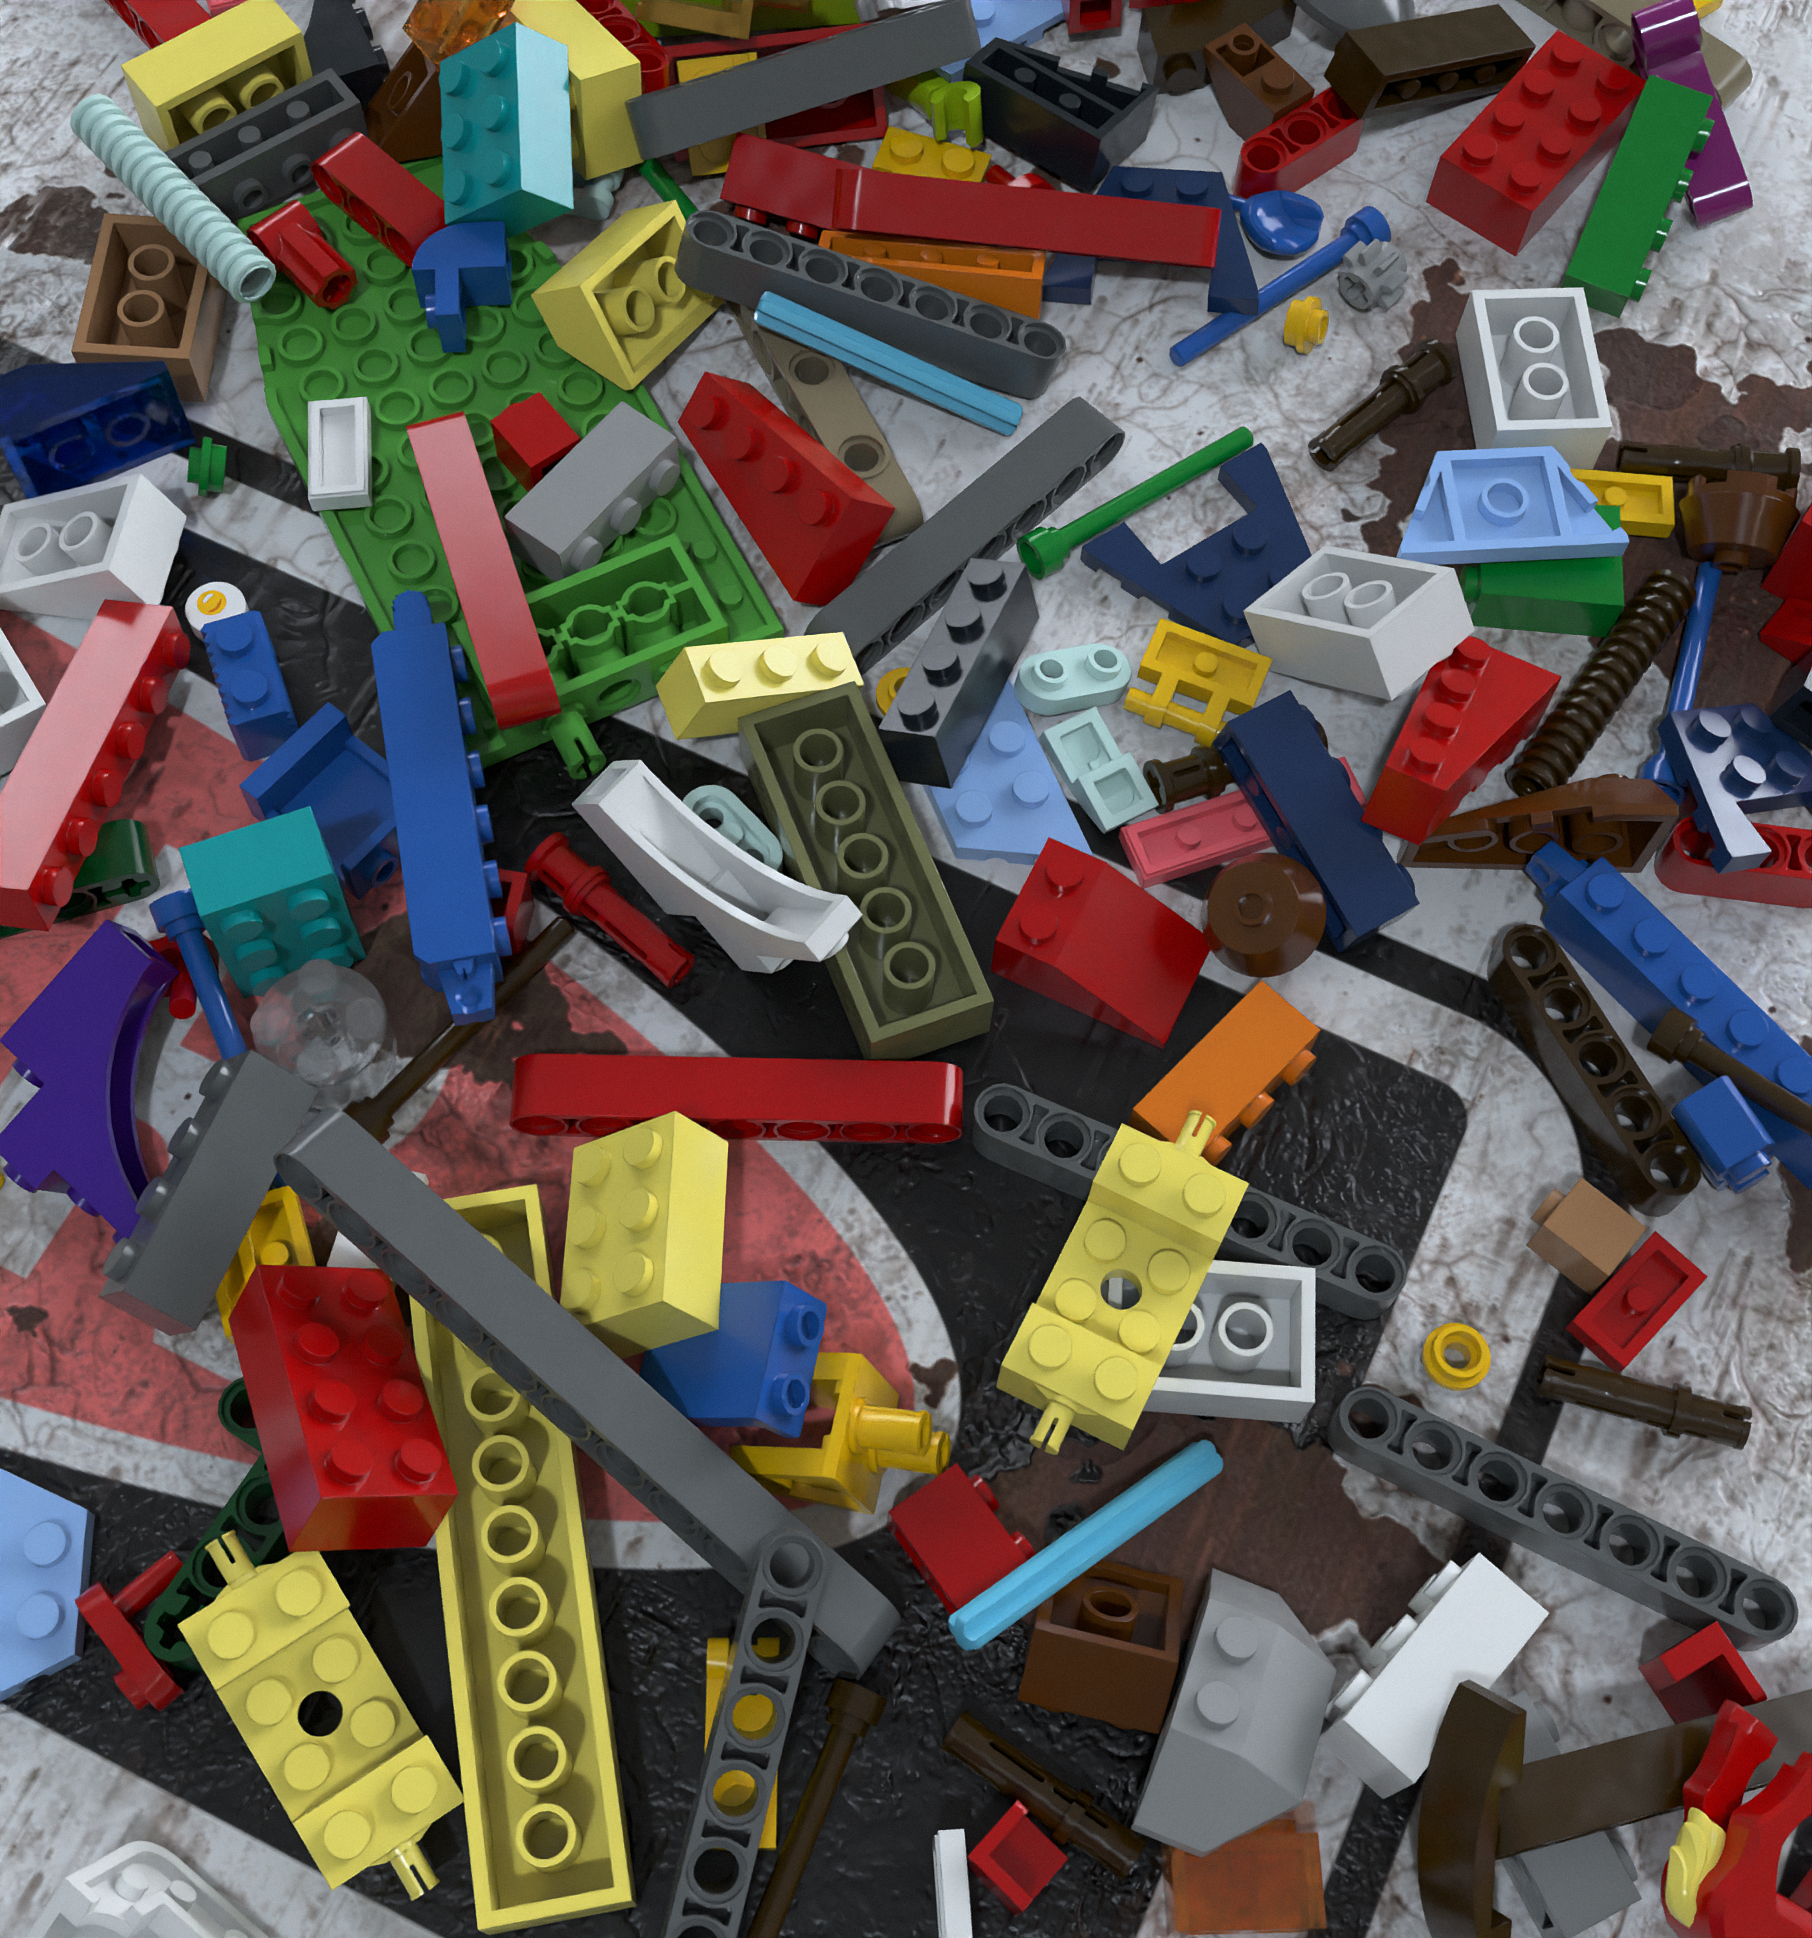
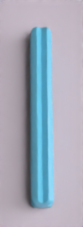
[753,291,1023,436]
[948,1440,1224,1651]

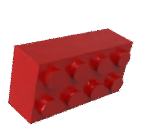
[1426,30,1647,257]
[228,1264,459,1552]

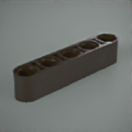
[1487,924,1701,1217]

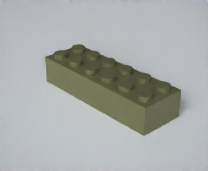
[738,681,994,1061]

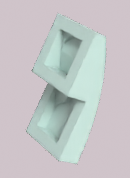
[1039,706,1159,834]

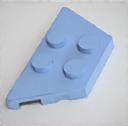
[1396,446,1629,565]
[923,678,1093,865]
[0,1468,95,1702]

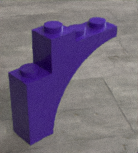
[0,919,180,1244]

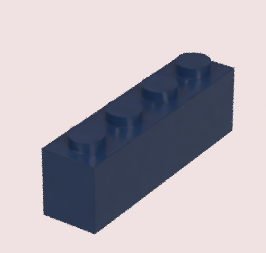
[1212,690,1420,953]

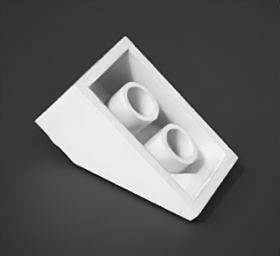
[0,472,187,620]

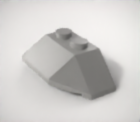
[1131,1568,1337,1858]

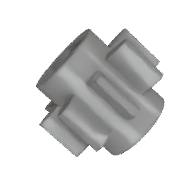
[1337,238,1409,311]

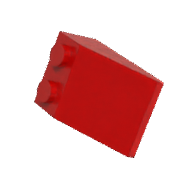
[990,837,1210,1049]

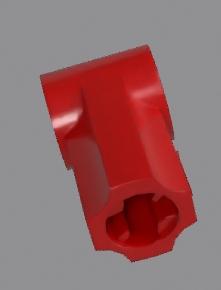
[246,200,358,310]

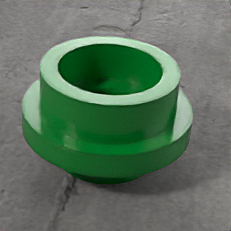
[187,437,227,497]

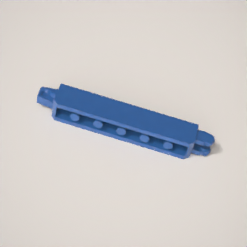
[371,589,512,1026]
[1525,840,1812,1190]

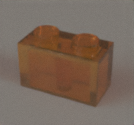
[1161,1819,1327,1936]

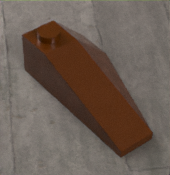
[1397,773,1679,873]

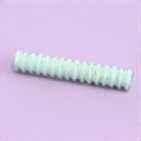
[70,94,276,303]

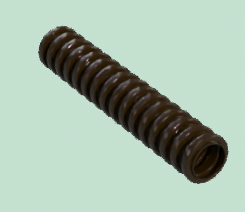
[1507,569,1697,797]

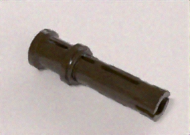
[1308,338,1458,471]
[1615,440,1801,492]
[1143,720,1328,814]

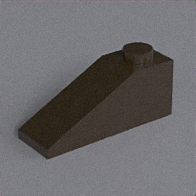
[1137,0,1297,95]

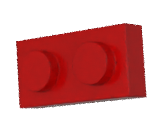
[1565,1231,1708,1374]

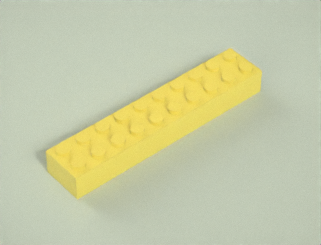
[409,1184,638,1935]

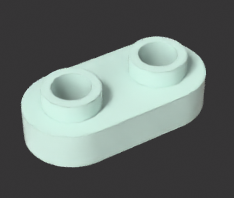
[1014,643,1131,716]
[682,785,783,874]

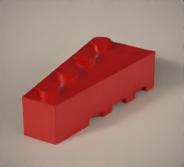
[678,371,896,606]
[1361,636,1562,846]

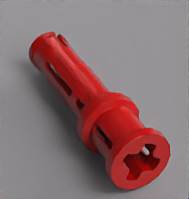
[524,832,696,988]

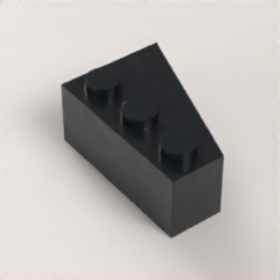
[962,37,1159,193]

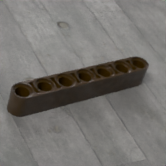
[1495,1689,1812,1861]

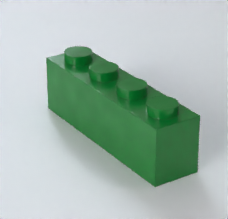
[1560,74,1715,318]

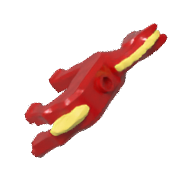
[1660,1700,1812,1938]

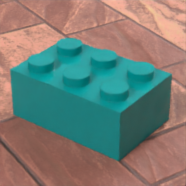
[439,22,574,239]
[178,806,367,999]

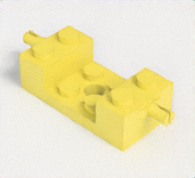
[996,1110,1249,1455]
[177,1530,464,1901]

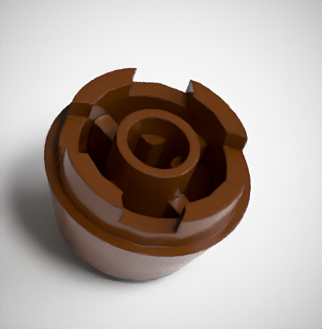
[1679,470,1801,573]
[1201,852,1326,978]

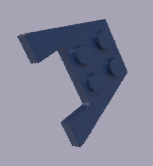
[1042,166,1259,315]
[1080,442,1312,648]
[1657,703,1812,874]

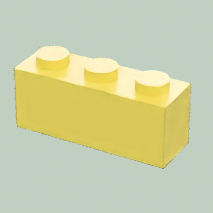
[656,632,864,740]

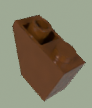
[1203,23,1315,141]

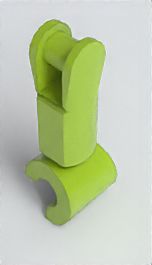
[884,70,984,148]

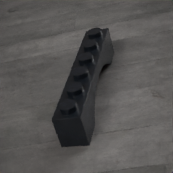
[303,0,391,111]

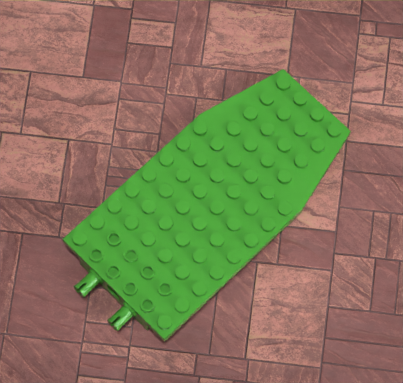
[237,154,784,779]

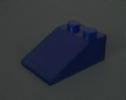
[0,361,196,499]

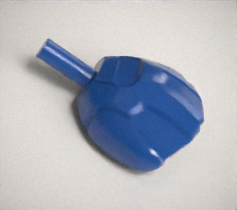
[1229,190,1324,255]

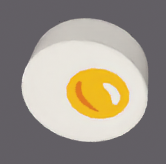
[185,582,249,641]

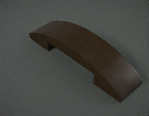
[1417,1679,1527,1938]

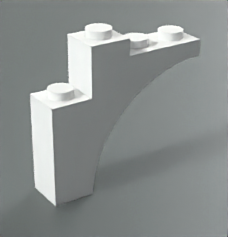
[571,760,863,974]

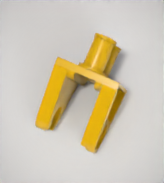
[729,1352,951,1515]

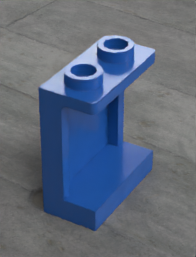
[239,702,400,900]
[639,1280,827,1438]

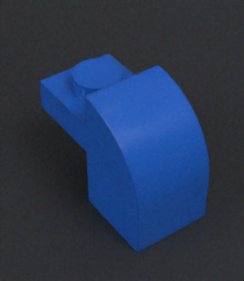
[412,221,512,353]

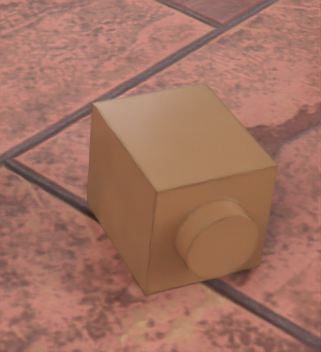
[1526,1177,1647,1295]

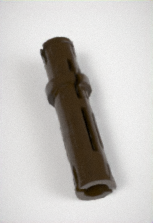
[1535,1354,1752,1451]
[940,1710,1148,1881]

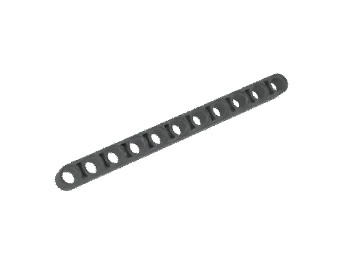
[273,1107,901,1682]

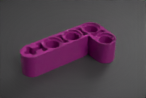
[1631,0,1753,228]

